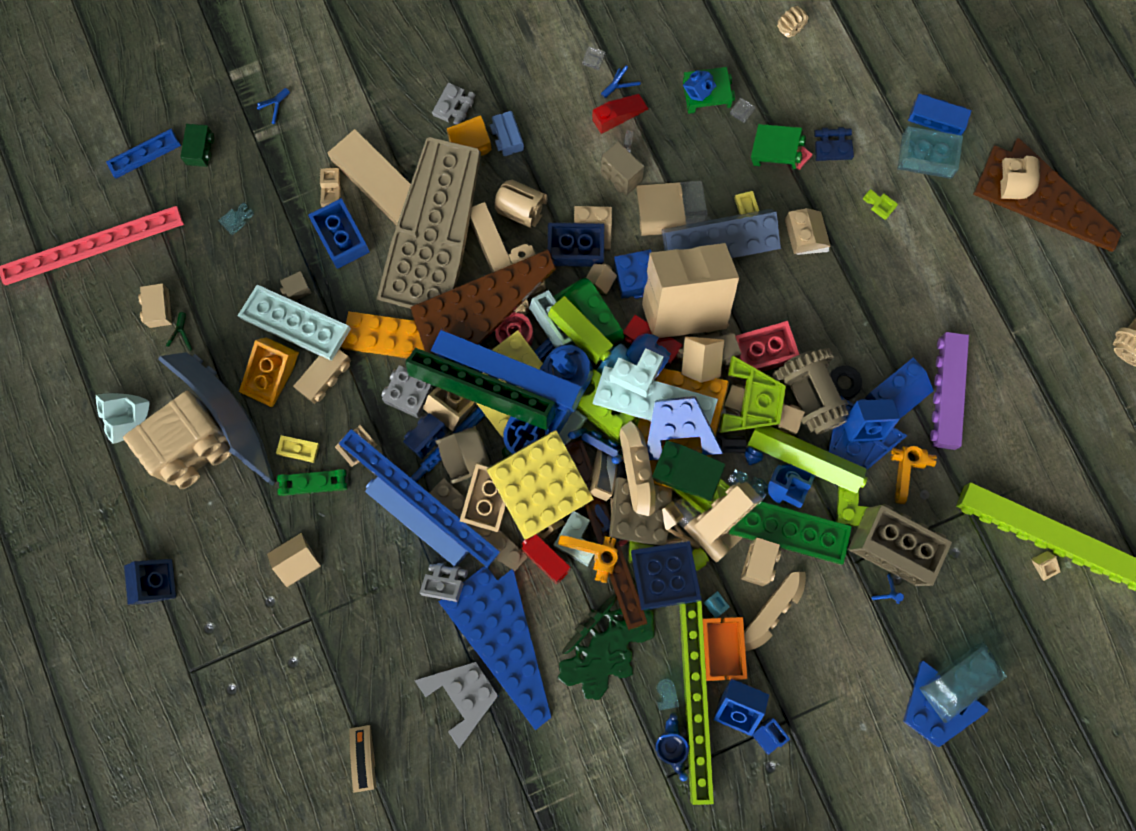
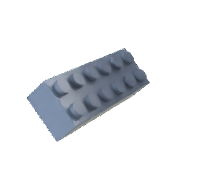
[662,209,781,258]

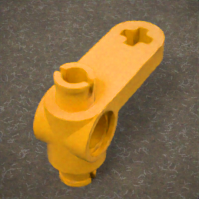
[891,446,937,504]
[558,536,618,583]

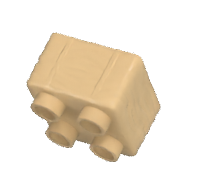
[123,391,231,489]

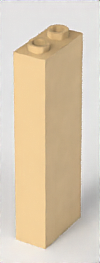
[328,129,411,226]
[470,202,529,316]

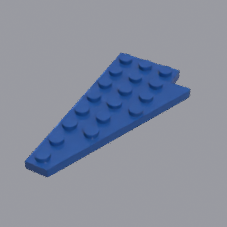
[439,566,551,730]

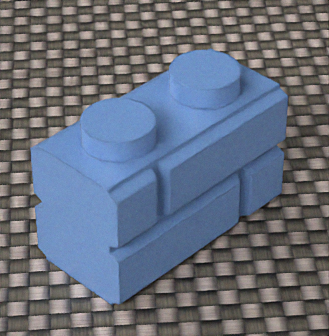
[490,111,524,156]

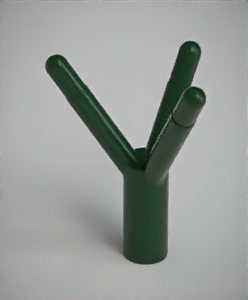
[166,312,192,351]

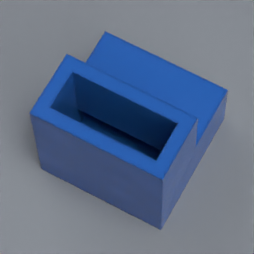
[752,718,790,755]

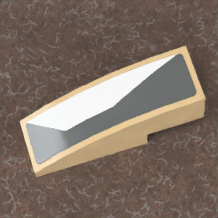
[589,449,617,501]

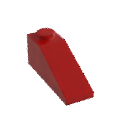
[592,94,648,134]

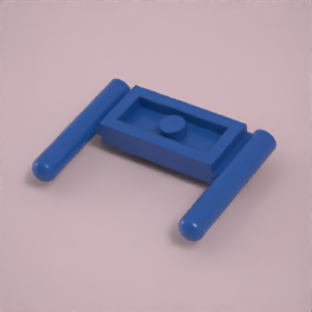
[568,427,624,464]

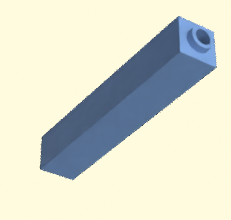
[365,477,468,566]

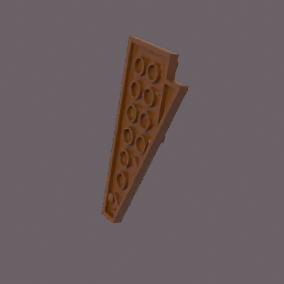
[410,250,556,355]

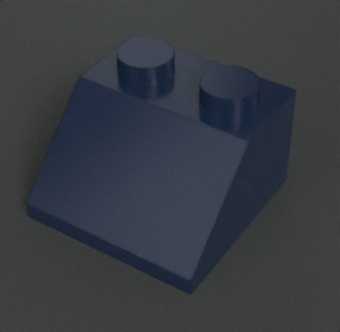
[403,413,448,460]
[124,559,176,605]

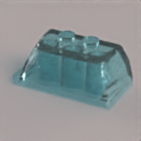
[919,643,1007,723]

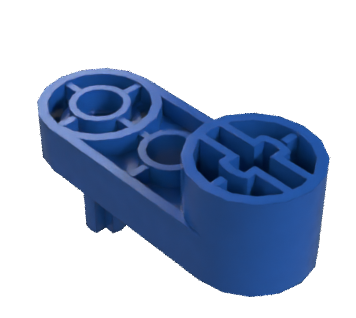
[503,345,593,454]

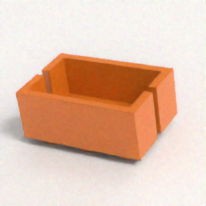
[702,617,747,681]

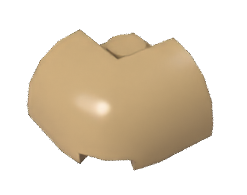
[1000,155,1040,199]

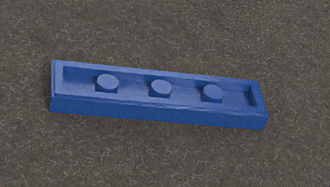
[106,128,181,179]

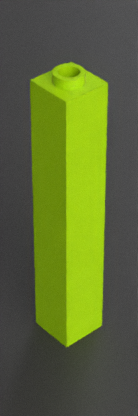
[748,426,868,493]

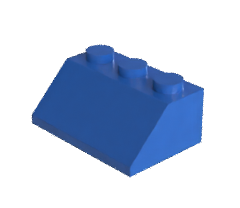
[865,357,934,418]

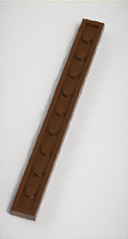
[565,440,648,630]

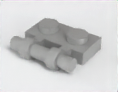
[432,82,476,125]
[419,563,468,602]

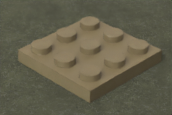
[609,477,672,546]

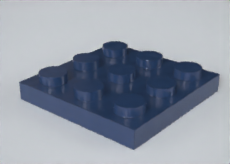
[631,541,701,611]

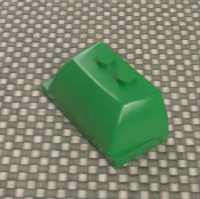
[553,278,624,362]

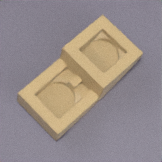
[320,168,340,207]

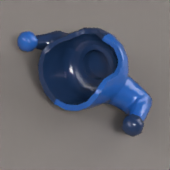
[656,712,689,781]

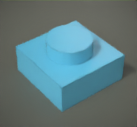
[703,591,730,618]

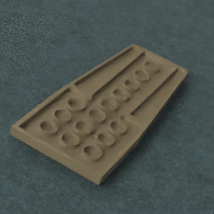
[376,137,481,309]

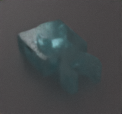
[218,203,254,235]

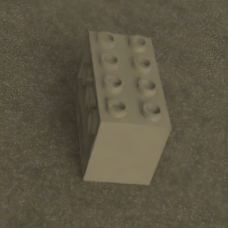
[848,504,952,586]

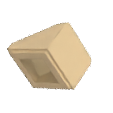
[662,501,684,530]
[1032,551,1061,581]

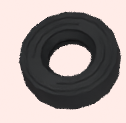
[830,365,862,400]

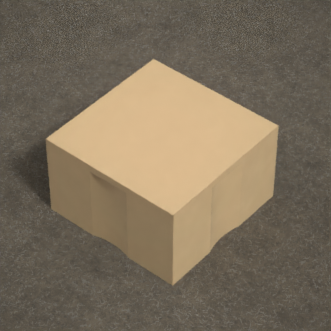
[642,243,739,338]

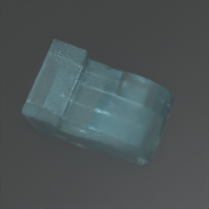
[656,679,679,711]

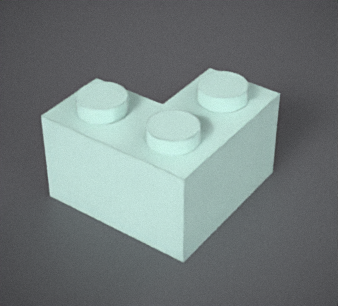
[610,348,664,397]
[554,511,595,567]

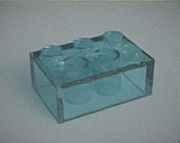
[897,126,963,179]

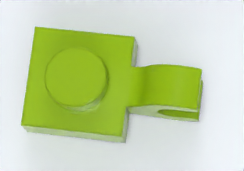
[863,189,898,220]

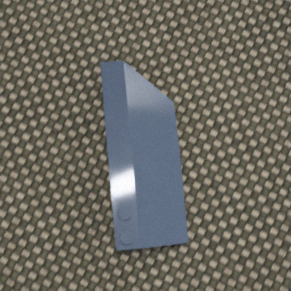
[158,352,275,486]

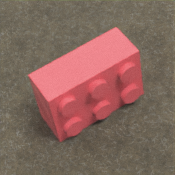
[735,321,800,372]

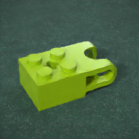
[577,369,638,442]

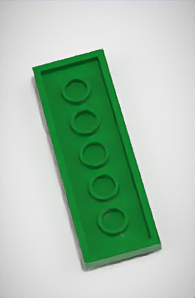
[728,501,852,565]

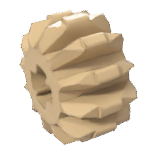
[777,6,809,38]

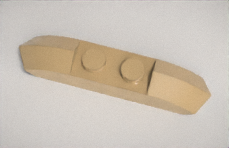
[619,421,656,516]
[744,572,806,651]

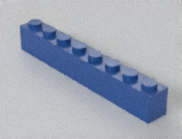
[431,330,584,413]

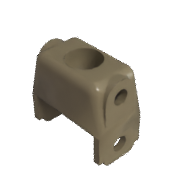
[435,426,491,484]

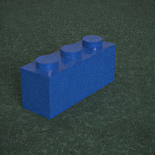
[908,94,972,137]

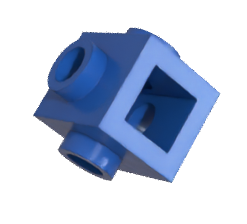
[683,70,716,101]

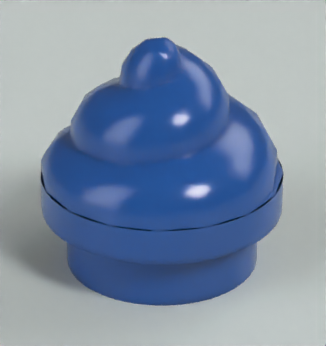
[744,446,764,465]

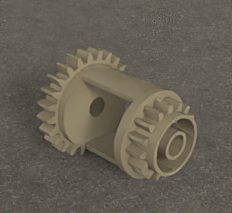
[772,348,849,435]

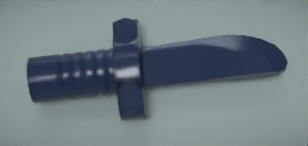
[595,504,621,543]

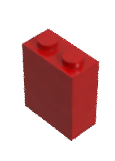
[522,534,571,584]

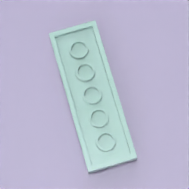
[238,285,351,361]
[593,366,718,424]

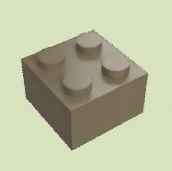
[601,142,644,196]

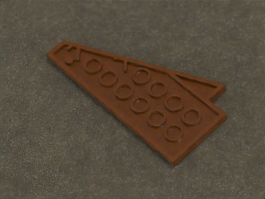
[973,138,1121,252]

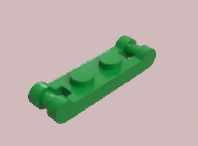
[277,469,347,496]

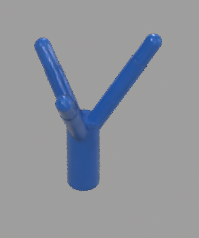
[601,65,641,98]
[257,88,290,124]
[871,574,904,604]

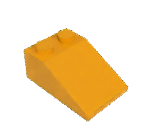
[239,337,299,407]

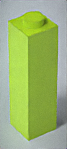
[547,296,613,364]

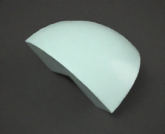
[96,393,149,444]

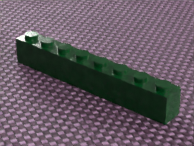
[405,347,556,430]

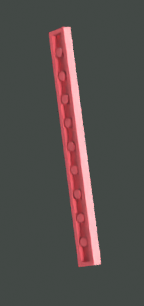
[0,206,184,285]

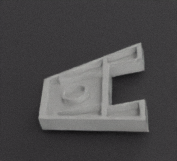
[414,662,499,748]

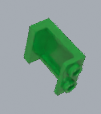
[682,67,735,114]
[751,124,806,169]

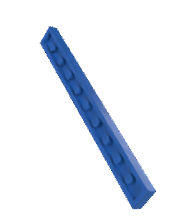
[338,429,500,568]

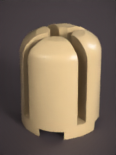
[495,180,547,228]

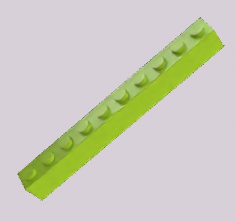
[956,482,1136,591]
[679,601,714,805]

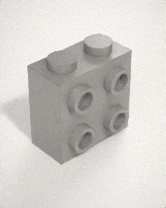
[382,365,435,419]

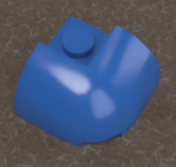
[626,334,671,380]
[768,464,815,508]

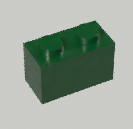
[180,124,214,167]

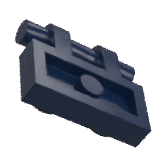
[814,127,854,161]

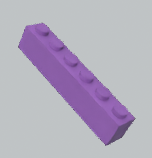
[930,332,969,450]

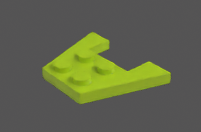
[719,356,786,433]

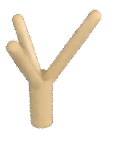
[667,524,700,549]

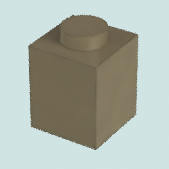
[280,271,312,301]

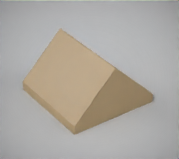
[681,336,724,383]
[267,533,321,587]

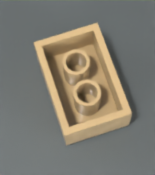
[460,462,506,532]
[694,482,763,544]

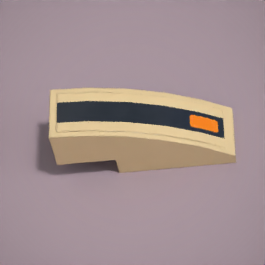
[350,725,377,793]

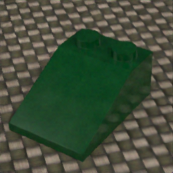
[652,440,726,502]

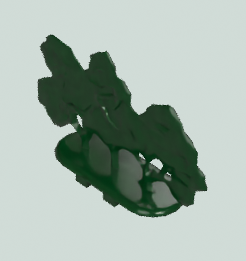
[558,594,655,700]

